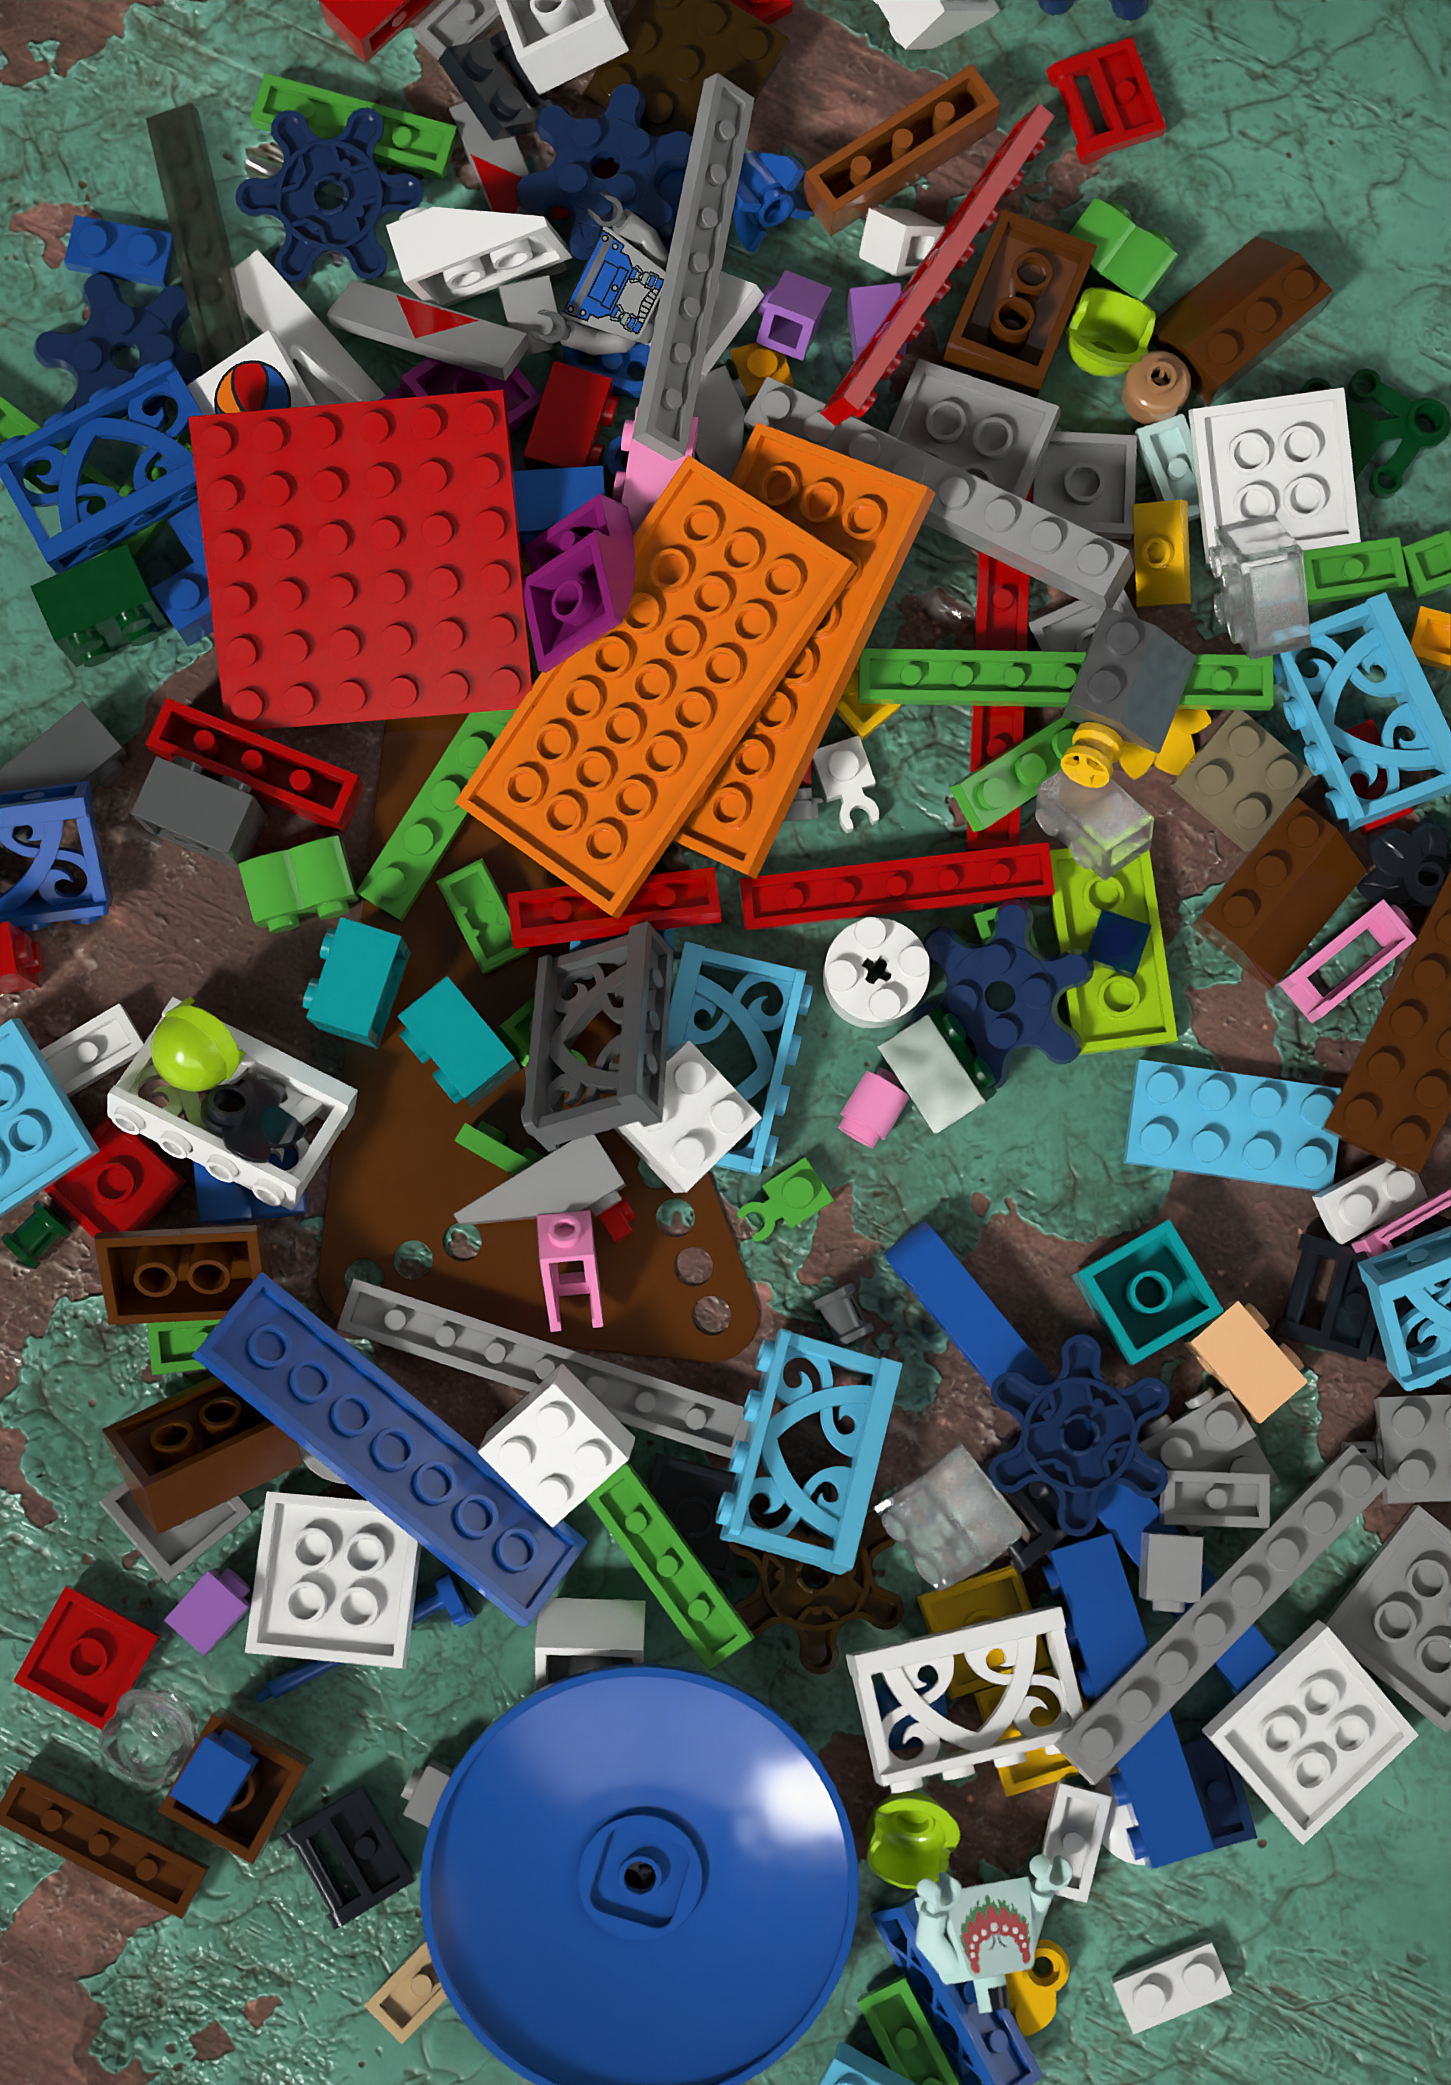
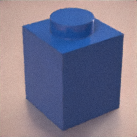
[169,1730,259,1824]

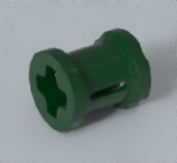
[1,1200,73,1270]

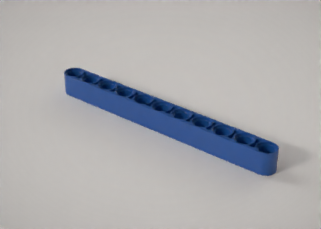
[883,1221,1279,1695]

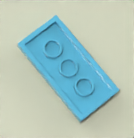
[1123,1059,1341,1192]

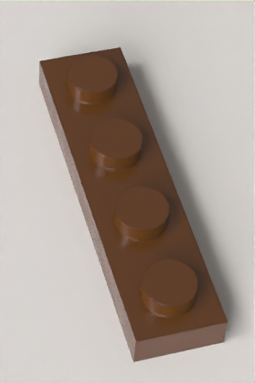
[0,1769,210,1919]

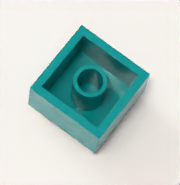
[303,917,411,1049]
[398,976,521,1108]
[1071,1219,1224,1366]

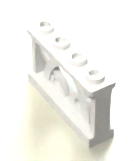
[107,997,358,1210]
[846,1606,1084,1793]

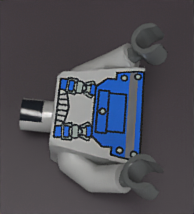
[532,190,669,355]

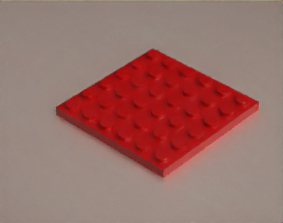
[188,389,534,731]

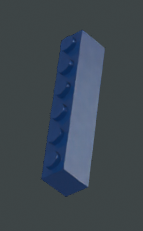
[1042,1533,1215,1869]

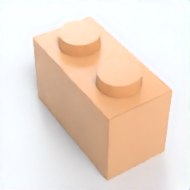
[1183,1301,1308,1423]

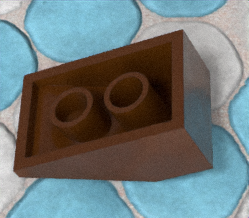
[941,209,1097,398]

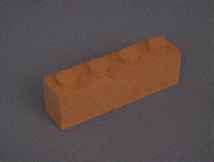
[803,64,1001,236]

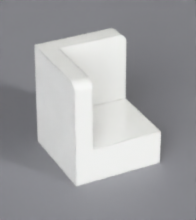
[859,208,944,276]

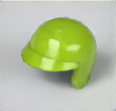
[1065,287,1156,377]
[150,996,246,1092]
[864,1791,960,1889]

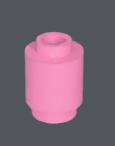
[838,1068,910,1149]

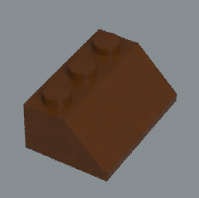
[1150,236,1333,406]
[1191,798,1367,990]
[94,1225,273,1325]
[102,1376,303,1535]

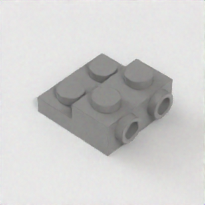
[1138,1386,1280,1535]

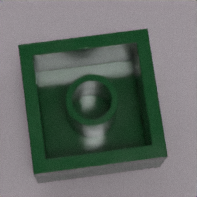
[30,544,169,667]

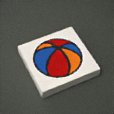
[187,330,317,415]

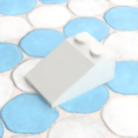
[386,207,573,308]

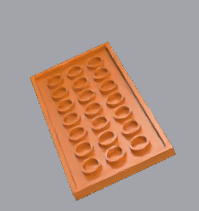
[673,422,936,879]
[454,455,858,919]

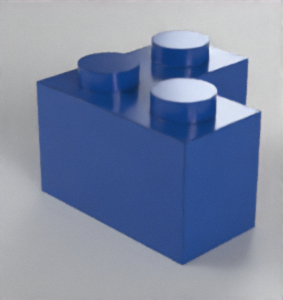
[150,501,214,647]

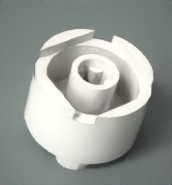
[823,917,929,1028]

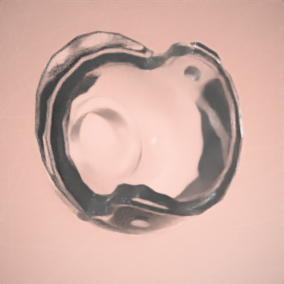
[99,1689,199,1786]

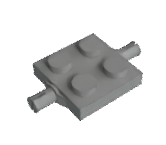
[1341,1394,1451,1505]

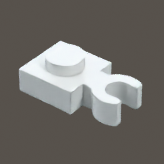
[812,735,879,833]

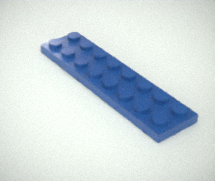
[192,1272,589,1628]

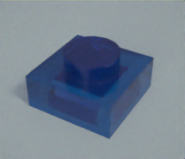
[1086,909,1152,977]

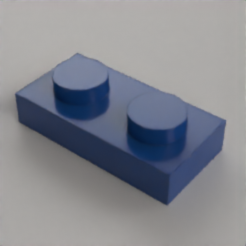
[64,215,177,288]

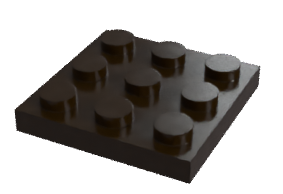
[583,0,790,137]

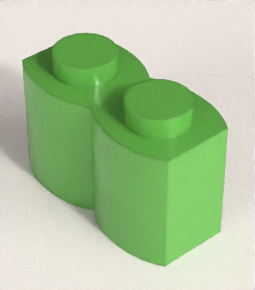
[1068,198,1178,304]
[238,836,359,933]

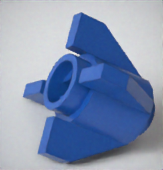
[733,151,813,252]

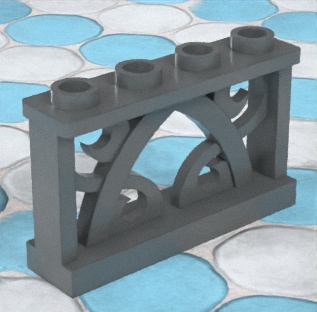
[521,921,673,1151]

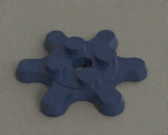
[515,84,693,260]
[235,108,424,282]
[33,274,219,432]
[910,899,1095,1089]
[988,1334,1170,1536]

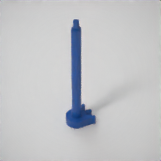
[255,1571,476,1702]

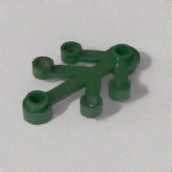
[1299,369,1451,499]

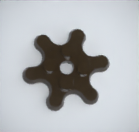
[727,1473,904,1675]

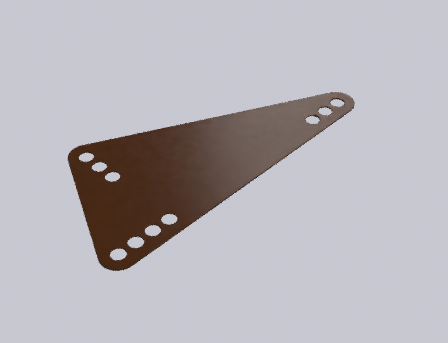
[317,713,758,1363]

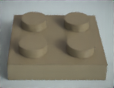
[1169,710,1313,852]

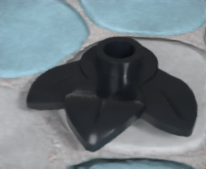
[1357,818,1451,907]
[200,1079,306,1163]

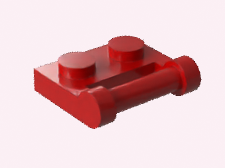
[1046,37,1166,164]

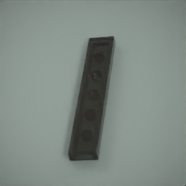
[146,103,251,374]

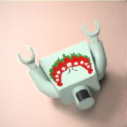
[914,1854,1073,2013]

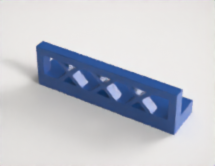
[870,1892,1044,2085]

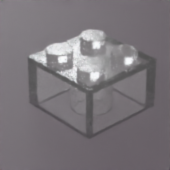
[1209,514,1311,660]
[873,1444,1028,1592]

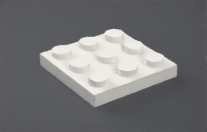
[1188,387,1361,564]
[245,1491,422,1669]
[1202,1619,1418,1845]

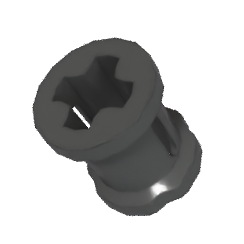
[811,1283,875,1347]

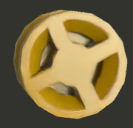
[1061,722,1124,788]

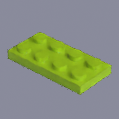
[1049,838,1178,1056]

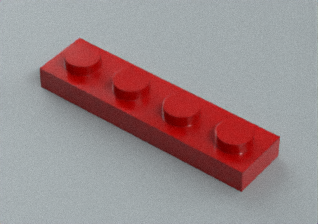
[507,867,722,949]

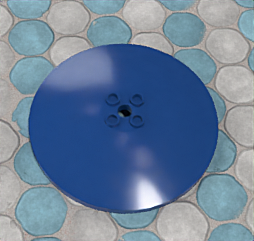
[420,1663,859,2085]

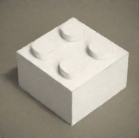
[496,0,629,95]
[614,1040,762,1193]
[478,1363,635,1528]

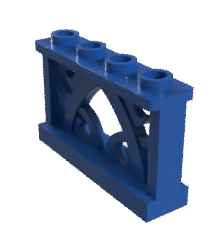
[0,359,203,574]
[0,781,113,931]

